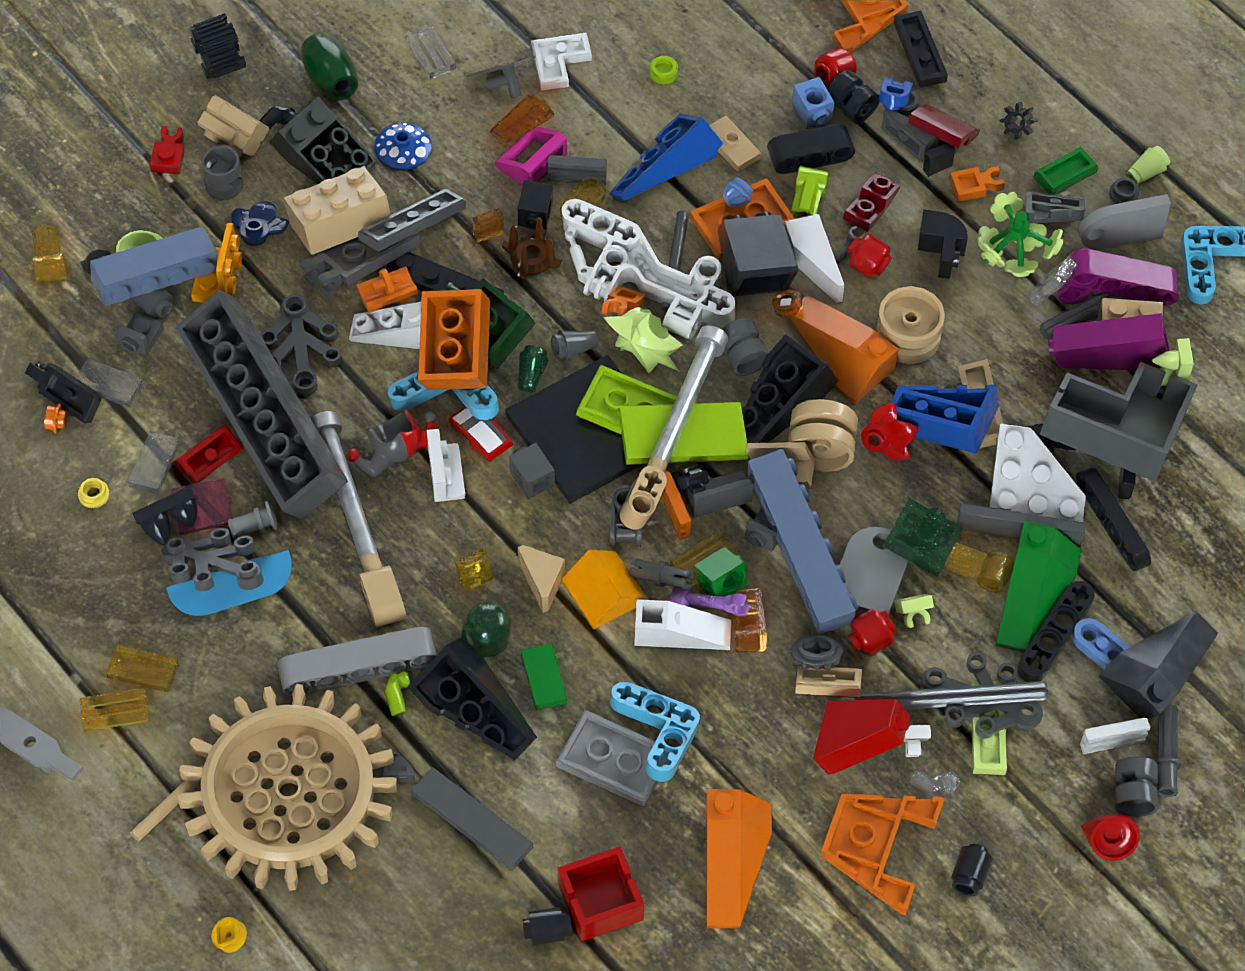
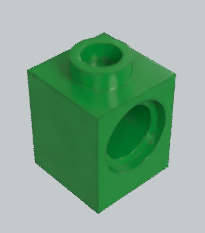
[694,547,748,597]

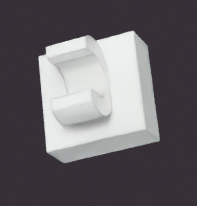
[904,725,931,757]

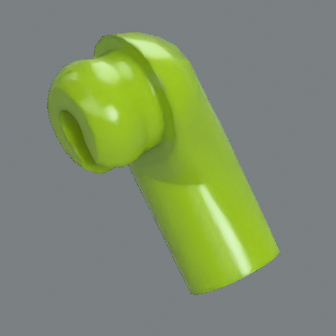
[385,671,411,716]

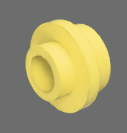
[78,478,110,508]

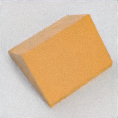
[562,549,648,630]

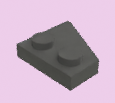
[1024,192,1085,224]

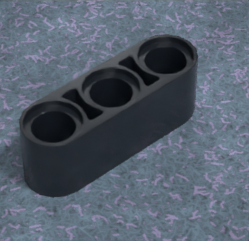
[767,124,855,174]

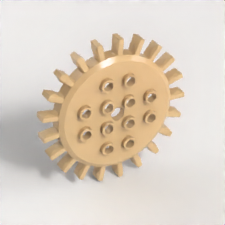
[178,684,397,891]

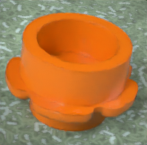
[44,404,67,434]

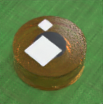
[772,290,803,317]

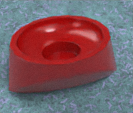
[1081,814,1140,861]

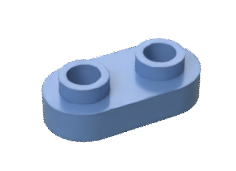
[1072,618,1129,669]

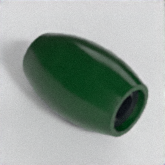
[301,33,358,101]

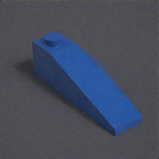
[609,113,723,201]

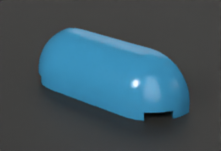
[166,550,292,616]

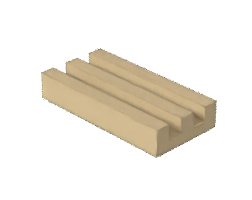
[795,665,862,697]

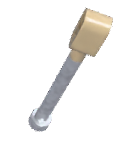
[620,325,728,530]
[311,411,406,628]

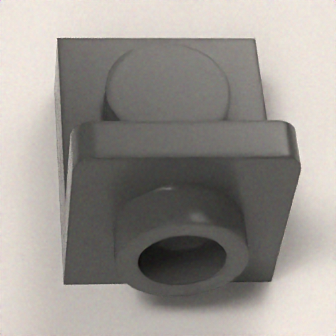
[117,312,164,356]
[745,508,778,552]

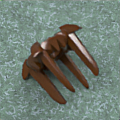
[502,217,562,279]

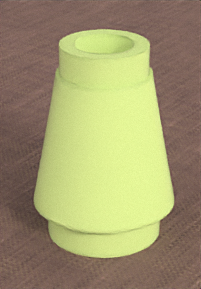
[1126,146,1170,185]

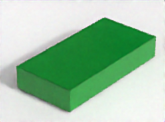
[1033,147,1098,195]
[521,643,567,711]

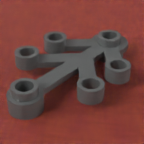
[260,294,342,397]
[161,528,264,591]
[921,652,1043,739]

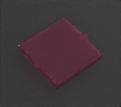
[170,478,233,535]

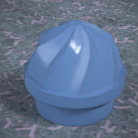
[723,177,754,208]

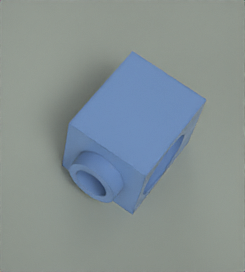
[792,77,834,128]

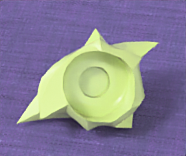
[603,307,683,373]

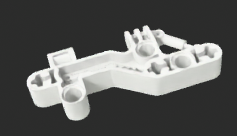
[562,199,735,340]

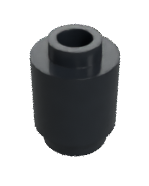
[951,843,993,896]
[522,907,572,945]

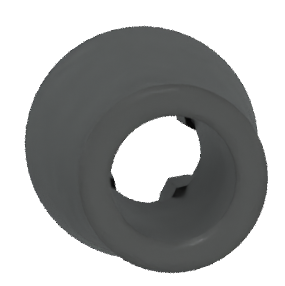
[551,330,598,360]

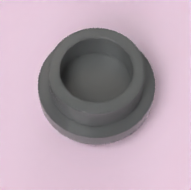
[1109,178,1139,204]

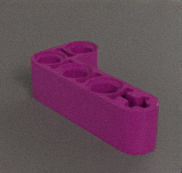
[1056,248,1179,306]

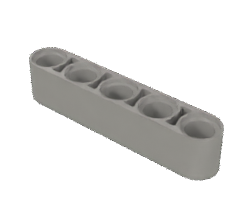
[277,627,437,696]

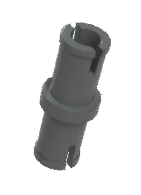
[630,558,694,590]

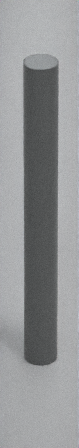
[661,211,689,312]

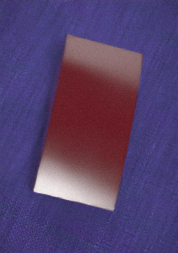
[843,172,901,232]

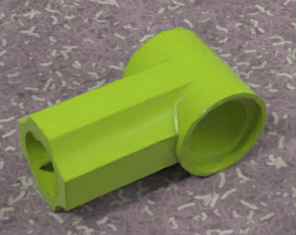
[791,166,829,219]

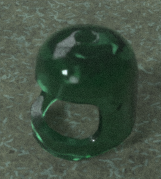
[461,602,511,657]

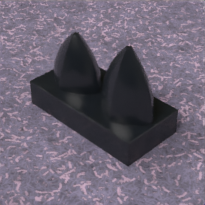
[132,486,197,546]

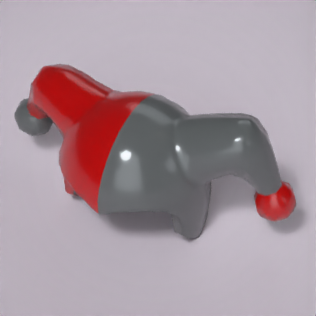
[346,410,436,478]

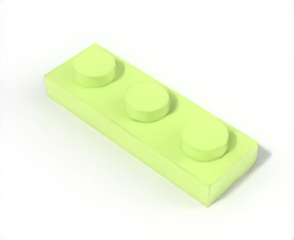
[971,681,1007,775]

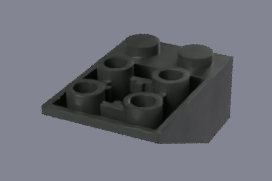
[269,97,377,184]

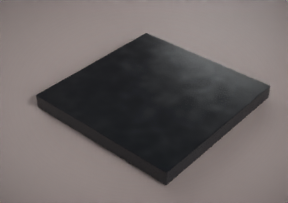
[505,355,643,504]

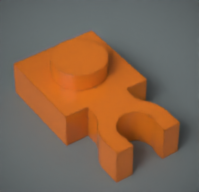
[949,166,1005,202]
[602,286,646,316]

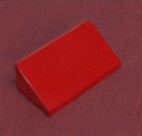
[173,424,243,485]

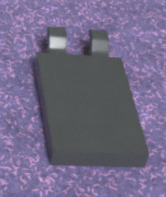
[301,214,421,297]

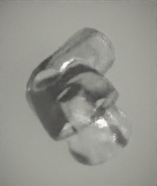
[909,769,960,797]

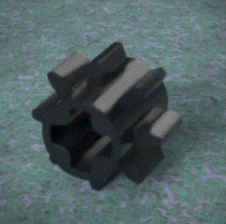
[999,102,1038,139]

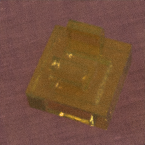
[454,548,494,591]

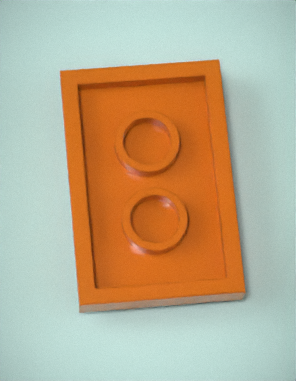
[690,178,795,260]

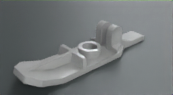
[0,706,83,781]

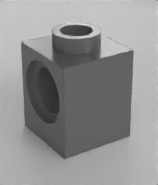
[509,443,555,499]

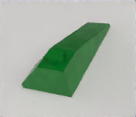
[995,520,1082,652]

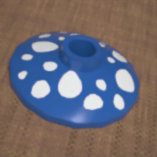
[374,122,432,171]

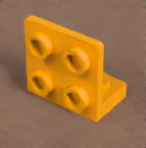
[191,223,242,302]

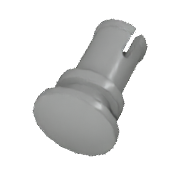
[228,501,278,538]

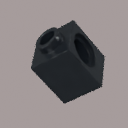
[517,180,553,230]

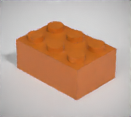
[418,289,490,390]

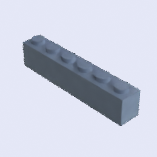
[747,449,858,635]

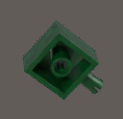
[442,278,536,369]

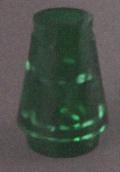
[517,345,549,393]

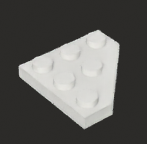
[989,424,1086,522]

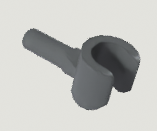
[835,226,866,264]

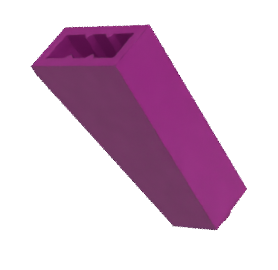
[1048,313,1170,370]

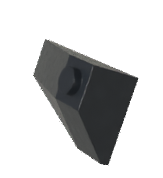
[742,334,839,458]
[1098,611,1218,720]
[408,636,537,760]

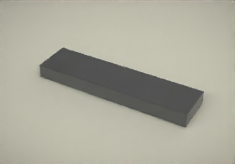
[358,189,466,252]
[956,503,1086,548]
[411,767,533,871]

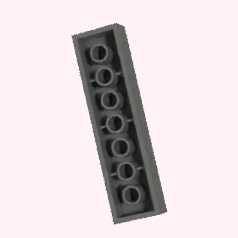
[175,289,348,520]

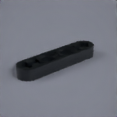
[1076,467,1151,571]
[1018,581,1095,682]

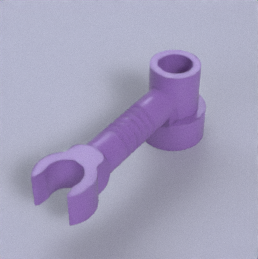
[666,586,750,616]

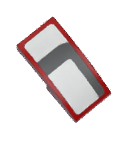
[448,406,513,462]

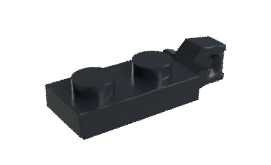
[25,361,103,423]

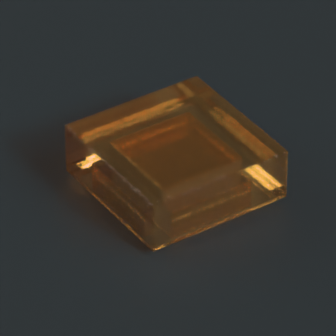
[472,208,504,243]

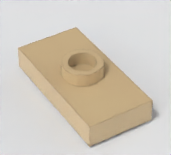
[709,116,761,172]

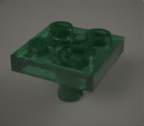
[883,498,963,577]

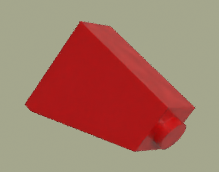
[813,699,910,774]

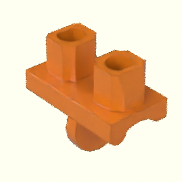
[356,267,418,312]

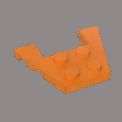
[832,0,908,54]
[820,794,945,916]

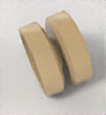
[876,286,945,365]
[788,399,858,472]

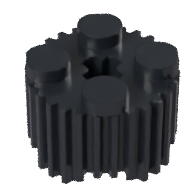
[189,13,246,79]

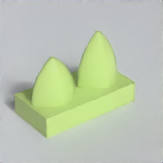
[1152,338,1194,387]

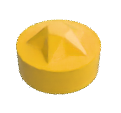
[211,917,247,953]

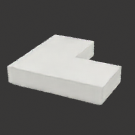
[531,33,592,91]

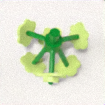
[977,192,1063,277]

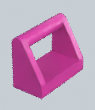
[495,126,567,186]

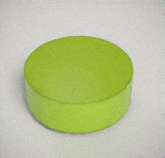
[649,56,678,84]

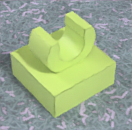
[894,594,934,628]

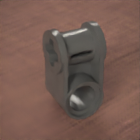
[610,485,641,547]

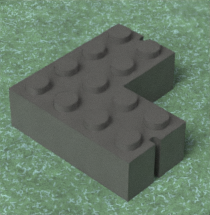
[1040,362,1198,482]

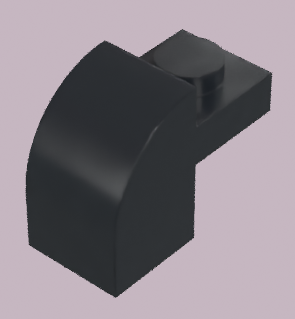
[918,209,968,279]

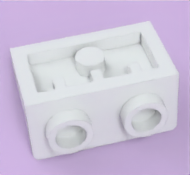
[427,429,465,502]

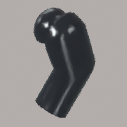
[259,106,297,130]

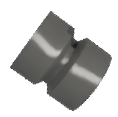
[201,145,243,200]
[721,318,768,376]
[1115,757,1158,817]

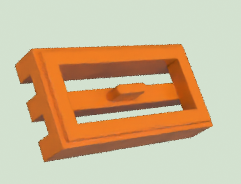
[661,471,692,540]

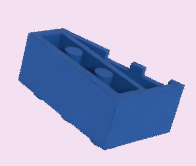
[891,384,999,454]

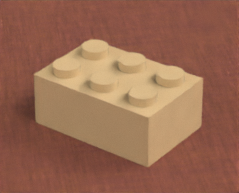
[284,166,391,255]

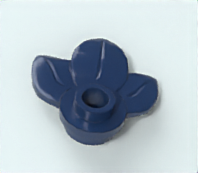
[231,201,289,246]

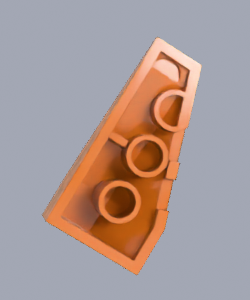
[787,295,899,404]
[705,789,772,928]

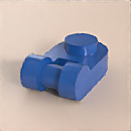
[879,77,913,110]

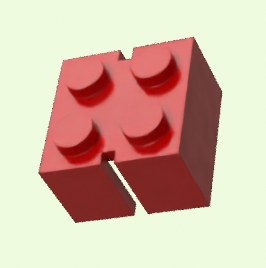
[557,846,644,942]

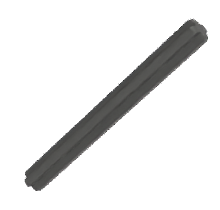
[854,681,1048,710]

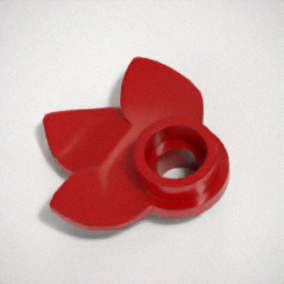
[861,403,919,461]

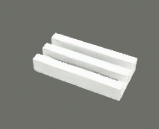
[1080,717,1150,754]

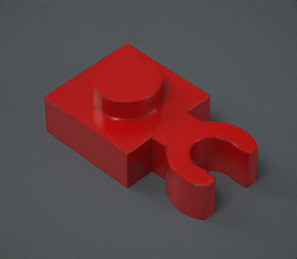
[150,126,185,174]

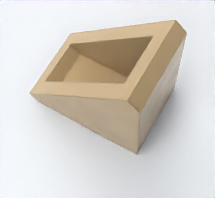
[518,545,565,613]

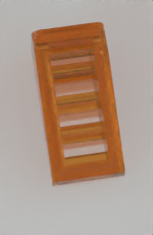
[490,93,554,144]
[731,588,767,653]

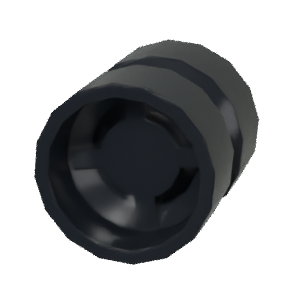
[827,70,880,124]

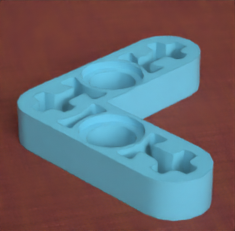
[1181,226,1245,305]
[388,371,499,420]
[610,682,700,782]

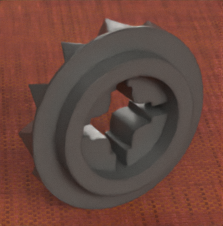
[791,635,842,671]

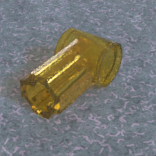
[32,224,67,283]
[946,543,1014,593]

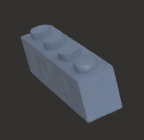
[90,226,217,306]

